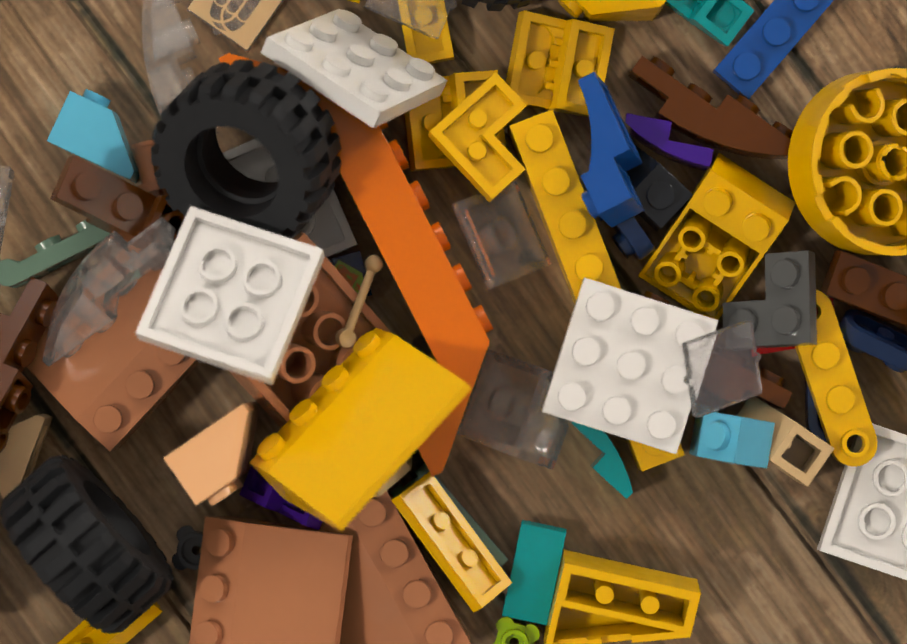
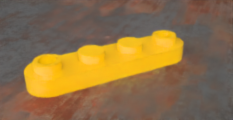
[795,290,878,467]

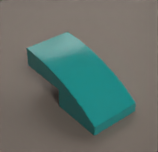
[665,0,755,47]
[569,421,633,499]
[502,520,567,625]

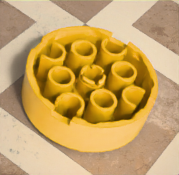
[788,68,907,256]

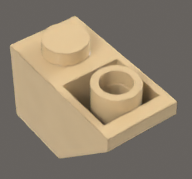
[736,395,835,487]

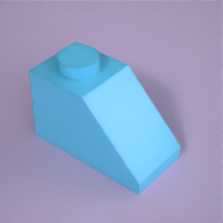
[47,89,140,183]
[689,409,775,468]

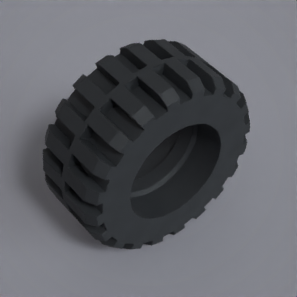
[151,60,341,239]
[0,455,174,634]

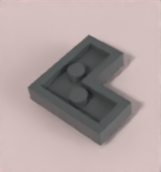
[723,250,817,350]

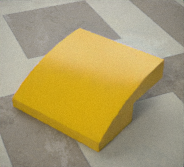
[506,10,615,117]
[404,70,506,171]

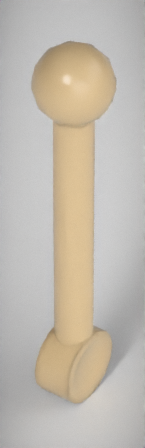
[335,255,383,348]

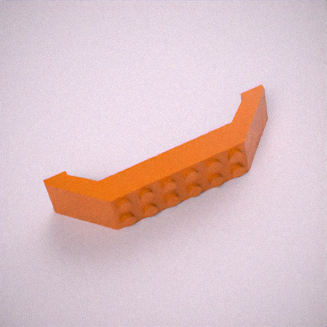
[218,53,493,477]

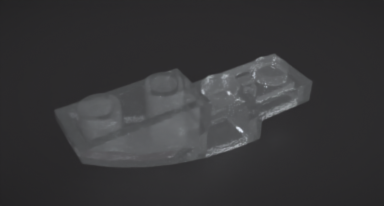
[142,0,219,135]
[42,217,175,367]

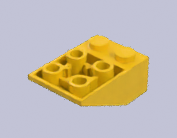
[638,153,796,320]

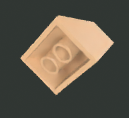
[163,401,260,507]

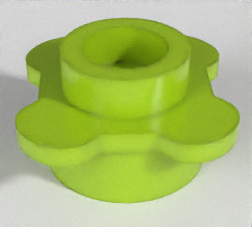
[492,617,540,644]

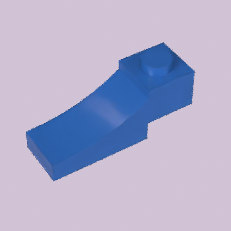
[578,72,644,227]

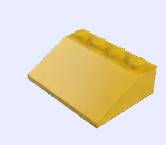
[249,328,472,531]

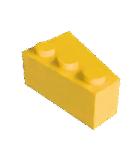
[543,550,701,644]

